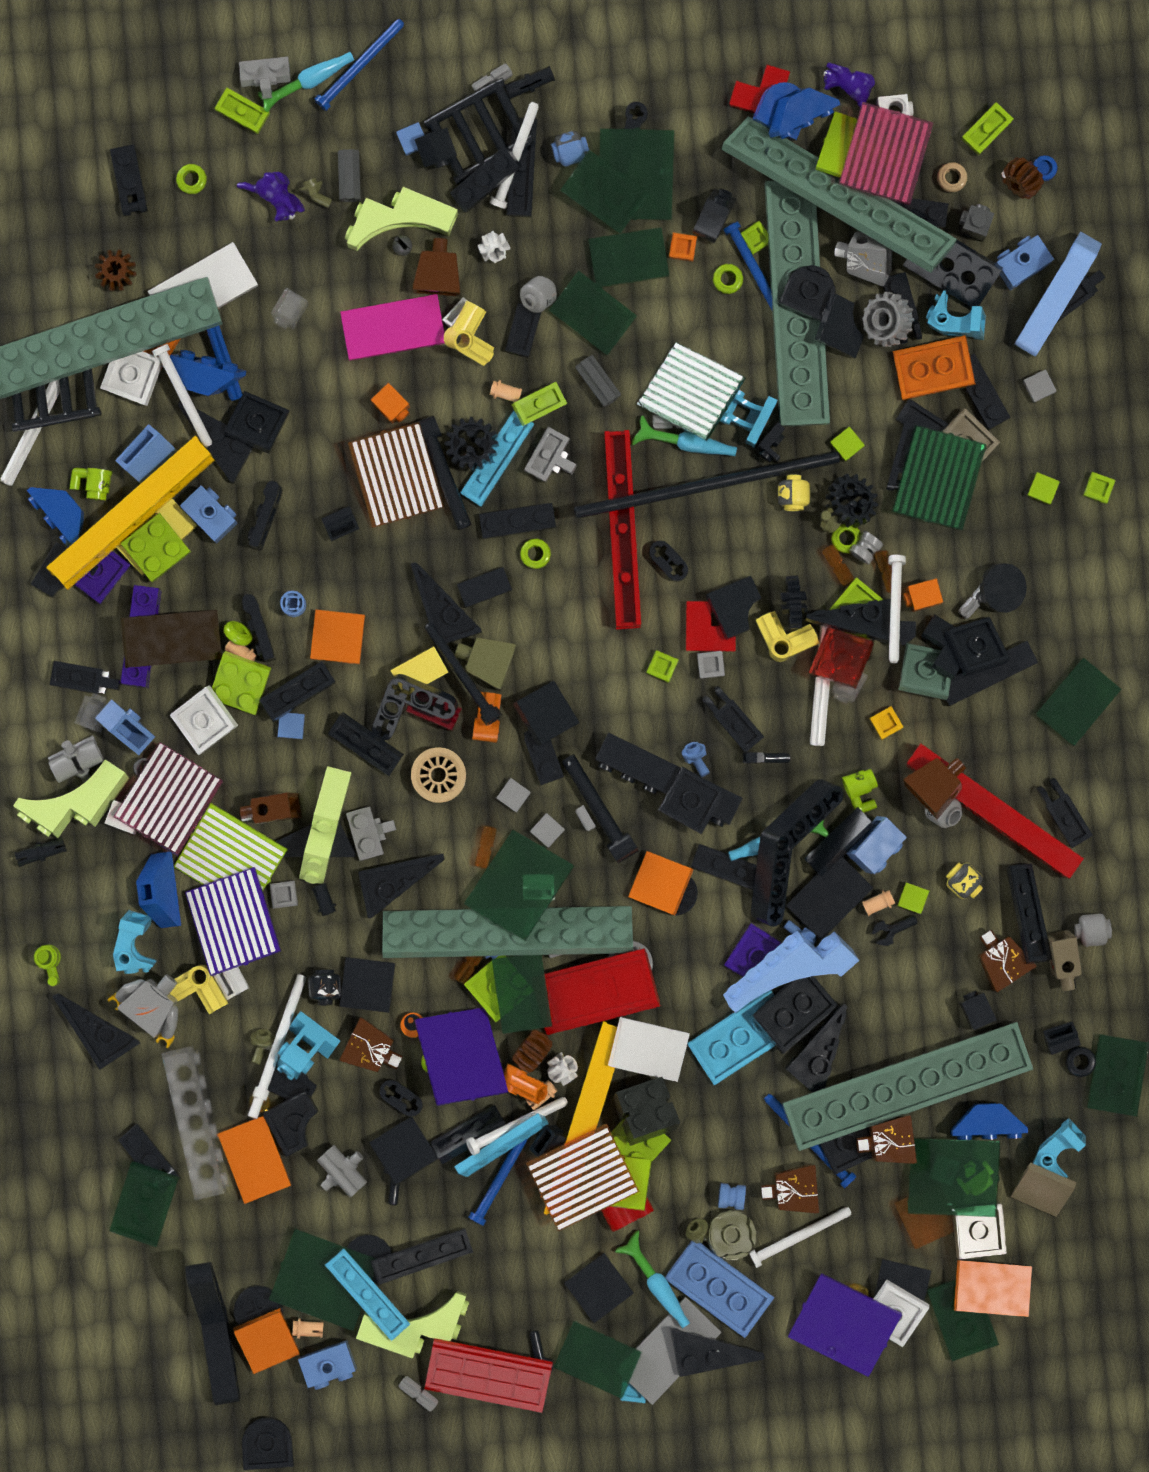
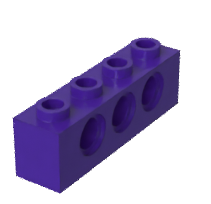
[121,585,162,689]

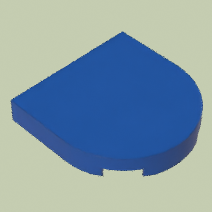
[752,82,801,141]

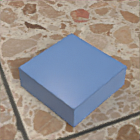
[396,122,424,156]
[278,713,305,739]

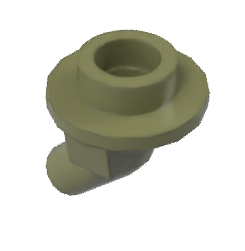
[299,178,332,208]
[820,508,841,533]
[250,1029,275,1066]
[686,1218,708,1244]

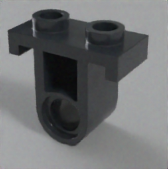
[692,188,737,244]

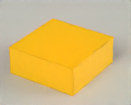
[869,706,903,740]

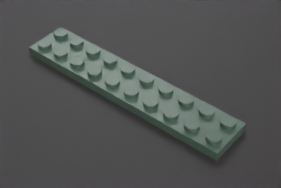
[722,117,957,273]
[764,181,830,427]
[0,277,223,399]
[382,906,633,958]
[782,1022,1033,1151]

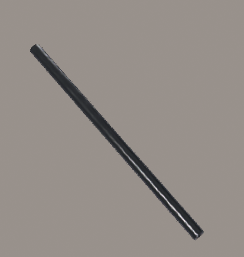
[574,451,840,519]

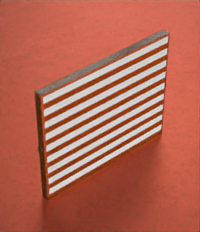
[348,422,444,528]
[526,1123,640,1231]

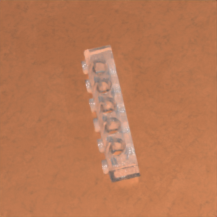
[161,1046,229,1200]

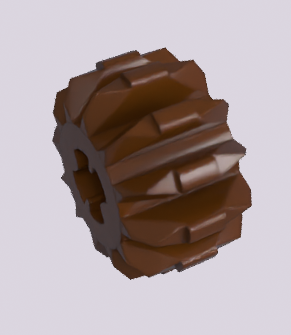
[1001,157,1044,199]
[95,249,137,292]
[513,1029,552,1073]

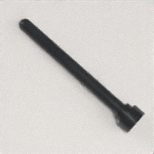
[425,623,502,726]

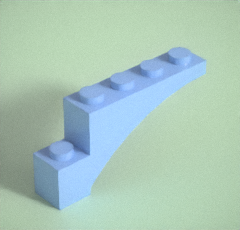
[723,930,859,1013]

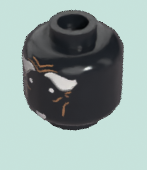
[308,970,341,1006]

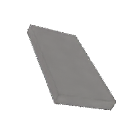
[616,1297,721,1405]

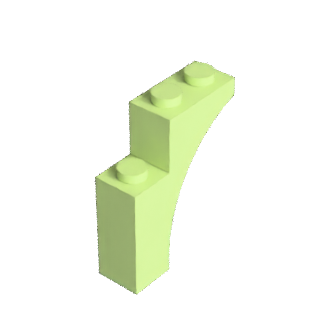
[345,187,458,251]
[13,760,130,838]
[299,766,351,884]
[356,1291,469,1358]

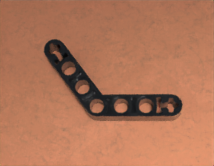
[751,779,844,927]
[185,1262,240,1406]

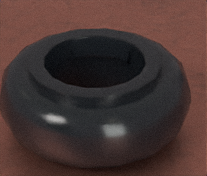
[1065,1046,1096,1077]

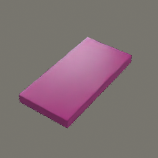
[340,294,445,361]

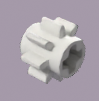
[478,231,510,263]
[547,1053,578,1086]

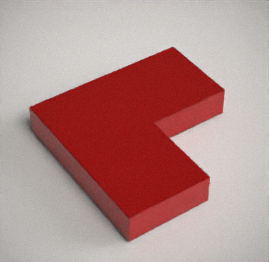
[729,65,790,113]
[686,601,736,652]

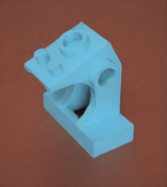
[926,291,986,340]
[712,387,778,447]
[113,910,157,974]
[277,1011,340,1080]
[1033,1118,1086,1178]

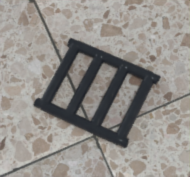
[424,78,535,185]
[11,369,102,432]

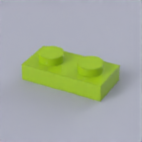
[214,88,270,134]
[961,102,1014,156]
[511,382,567,426]

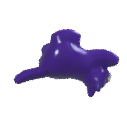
[824,63,875,121]
[237,172,305,222]

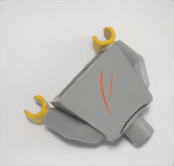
[108,974,179,1048]

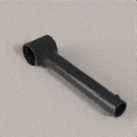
[411,415,472,530]
[562,754,639,864]

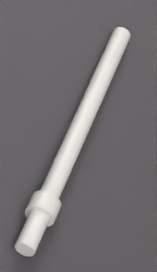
[248,974,307,1119]

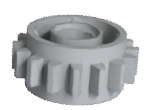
[862,292,914,347]

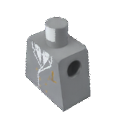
[835,232,893,286]

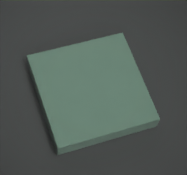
[898,643,951,700]

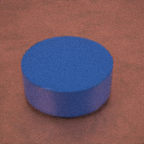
[1033,156,1057,182]

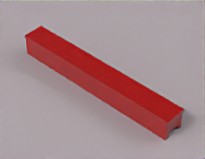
[604,430,641,630]
[905,743,1084,879]

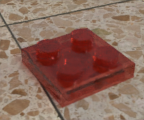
[809,627,874,689]

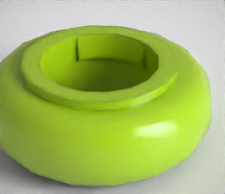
[176,164,207,194]
[713,264,743,294]
[831,523,861,553]
[520,539,551,569]
[224,621,252,646]

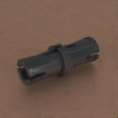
[505,66,555,100]
[14,836,67,868]

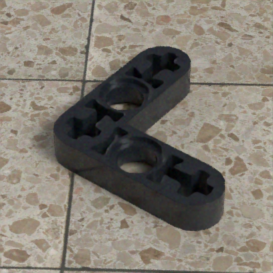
[372,674,458,741]

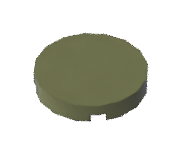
[707,1210,756,1260]

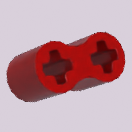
[601,1197,654,1232]

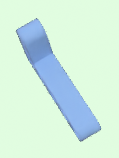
[1014,231,1102,357]

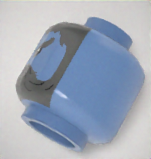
[551,131,589,166]

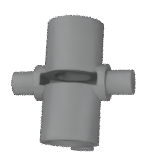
[48,735,104,783]
[317,1145,367,1197]

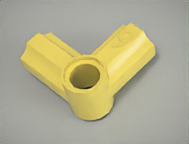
[444,301,494,366]
[755,611,819,662]
[170,965,228,1014]

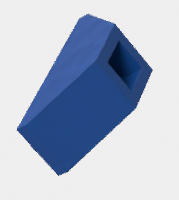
[768,88,840,139]
[170,350,246,396]
[27,487,84,548]
[136,851,181,928]
[950,1103,1028,1140]

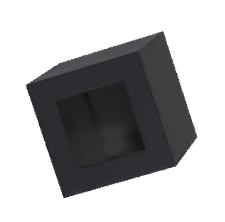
[415,128,457,169]
[959,990,997,1030]

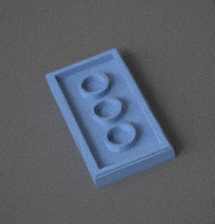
[665,1241,774,1338]

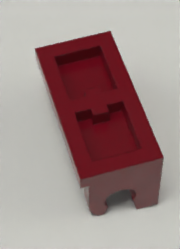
[406,691,462,731]

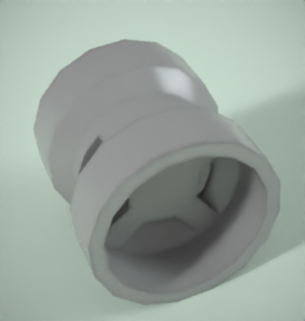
[849,531,883,565]

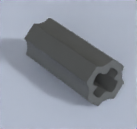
[338,149,361,202]
[575,355,621,408]

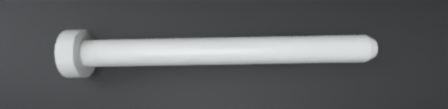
[489,102,539,209]
[152,344,212,447]
[888,555,906,663]
[466,1097,568,1156]
[749,1207,851,1268]

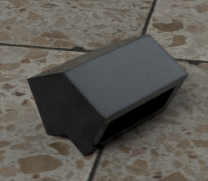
[322,506,360,541]
[899,621,916,648]
[1043,1021,1081,1055]
[529,1125,568,1163]

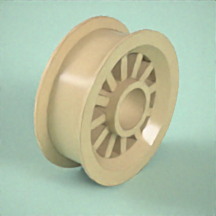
[411,747,466,803]

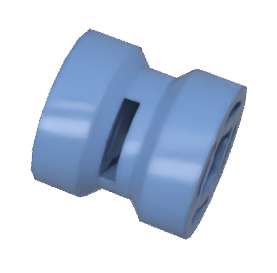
[280,591,307,617]
[718,1183,746,1210]

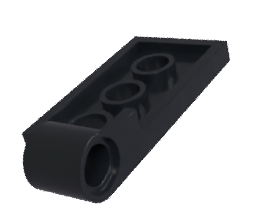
[903,208,1003,307]

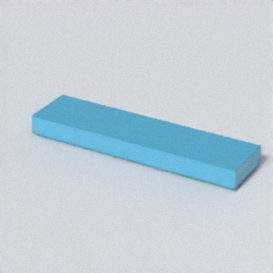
[460,411,534,507]
[454,1113,549,1177]
[325,1249,410,1341]

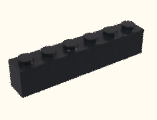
[595,732,743,827]

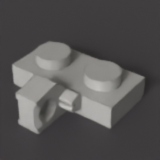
[239,57,291,99]
[524,427,577,482]
[346,806,396,861]

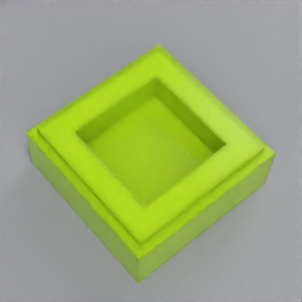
[741,220,768,255]
[830,426,865,462]
[1027,472,1060,505]
[1083,472,1115,504]
[646,650,678,683]
[897,882,929,914]

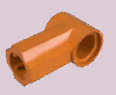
[472,692,502,743]
[503,1064,548,1105]

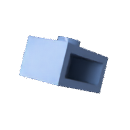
[996,235,1054,291]
[115,424,177,484]
[180,486,238,544]
[95,699,155,755]
[846,816,907,874]
[298,1340,357,1390]

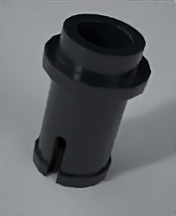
[311,883,337,917]

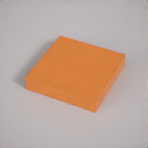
[310,610,365,665]
[628,851,693,916]
[233,1308,300,1374]

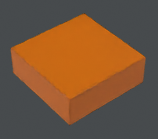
[669,232,697,262]

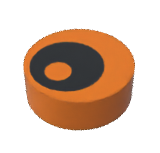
[401,1013,423,1038]

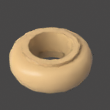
[937,162,967,193]

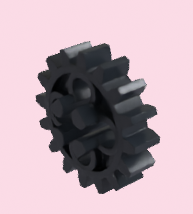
[445,417,499,472]
[825,474,878,528]
[780,575,807,630]

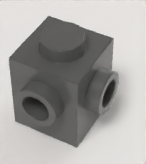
[959,204,995,242]

